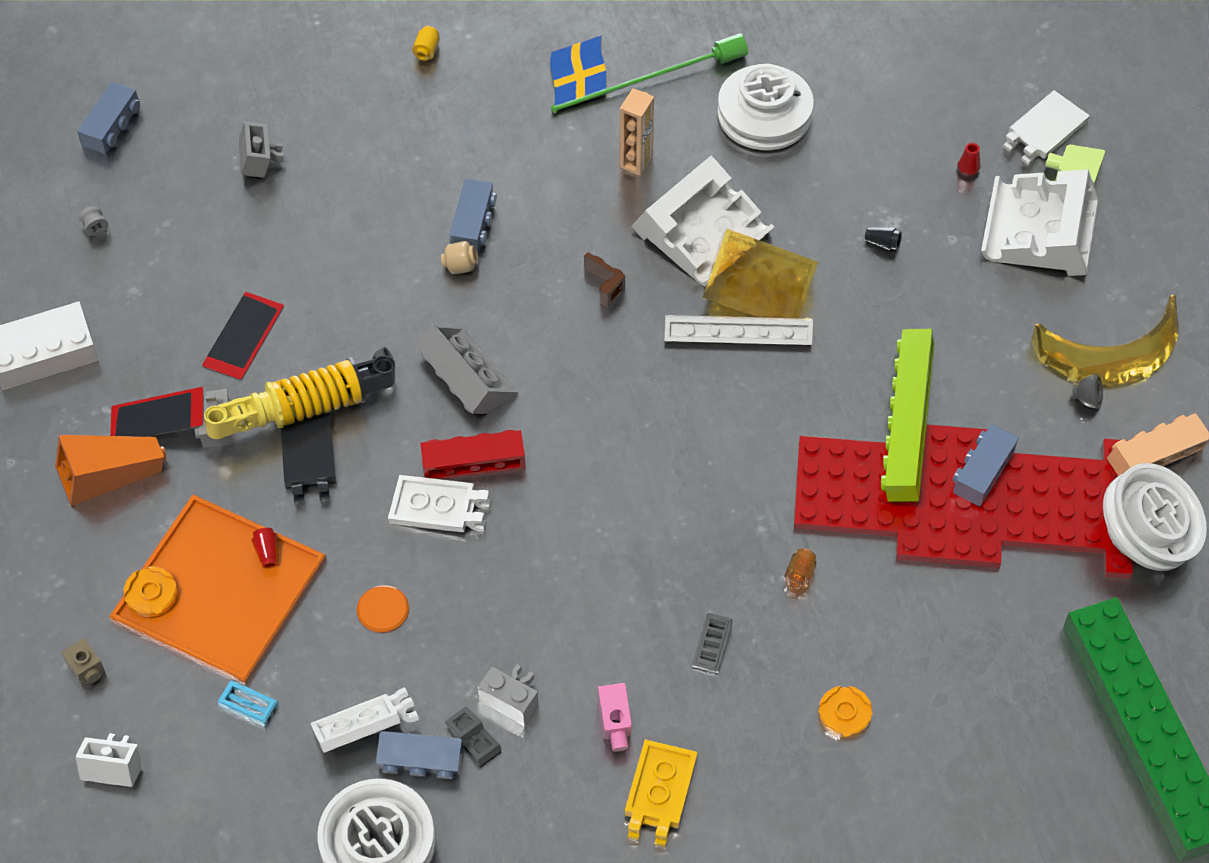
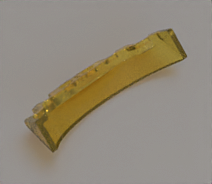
[1031,295,1179,387]

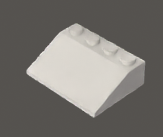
[0,301,99,391]

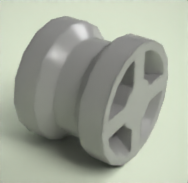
[78,206,108,236]

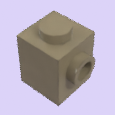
[61,638,106,687]

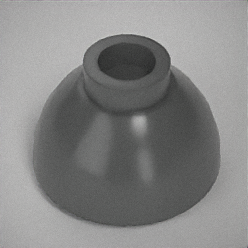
[1073,374,1103,409]

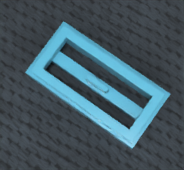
[217,680,279,727]

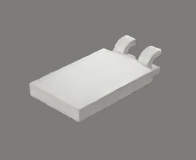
[1003,90,1090,165]
[388,475,492,532]
[310,687,419,753]

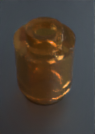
[784,548,817,589]

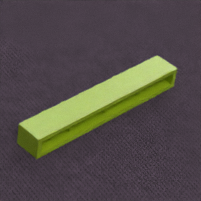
[881,328,935,502]

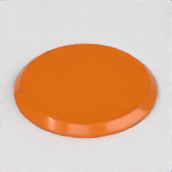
[357,585,409,633]

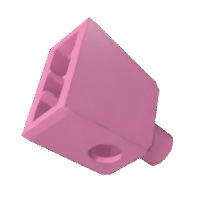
[597,683,632,752]

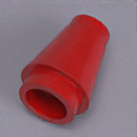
[957,143,981,176]
[251,527,278,568]

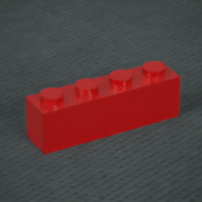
[420,430,526,480]

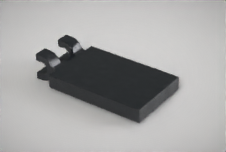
[281,413,336,503]

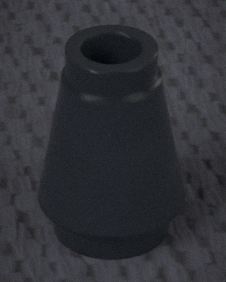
[865,227,902,251]

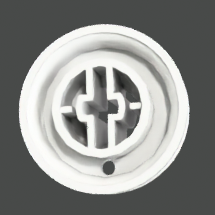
[718,64,813,150]
[1103,463,1207,571]
[317,779,435,863]

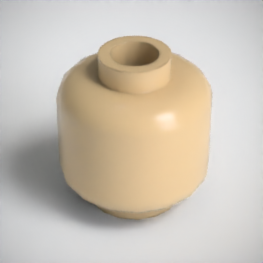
[441,241,478,274]

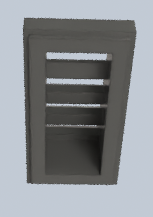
[692,613,733,674]

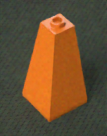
[55,435,166,506]

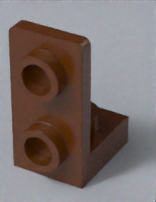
[584,252,625,308]

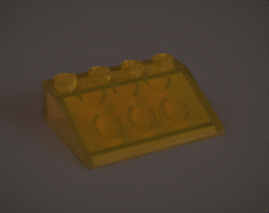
[702,229,818,319]

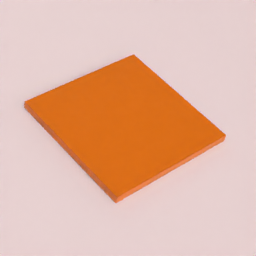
[109,494,326,685]

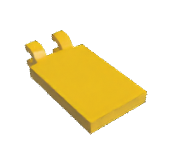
[624,739,698,847]

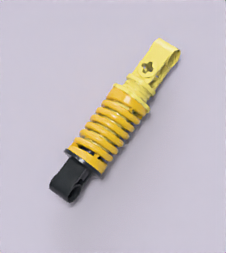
[204,356,395,439]

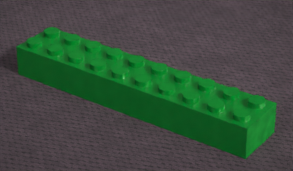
[1063,597,1209,863]

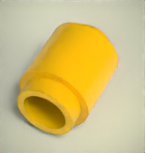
[412,26,440,61]

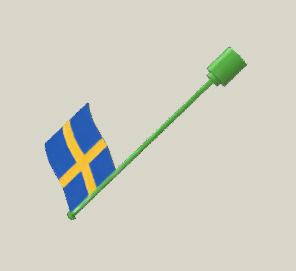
[550,33,748,113]

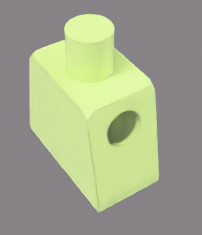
[1045,145,1105,185]

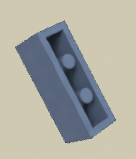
[77,81,140,154]
[449,179,497,254]
[952,424,1019,507]
[376,731,464,779]

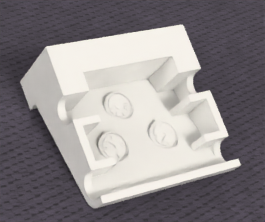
[631,155,774,286]
[981,169,1099,276]

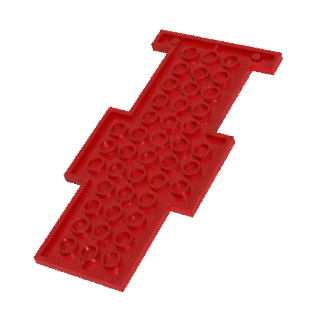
[794,424,1133,579]

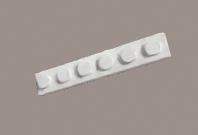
[665,315,813,345]

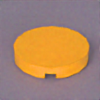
[123,566,177,618]
[818,686,872,739]

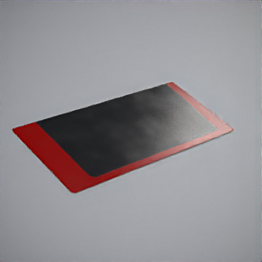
[202,292,284,379]
[110,387,203,437]

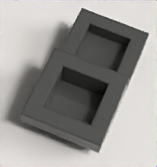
[445,706,502,766]

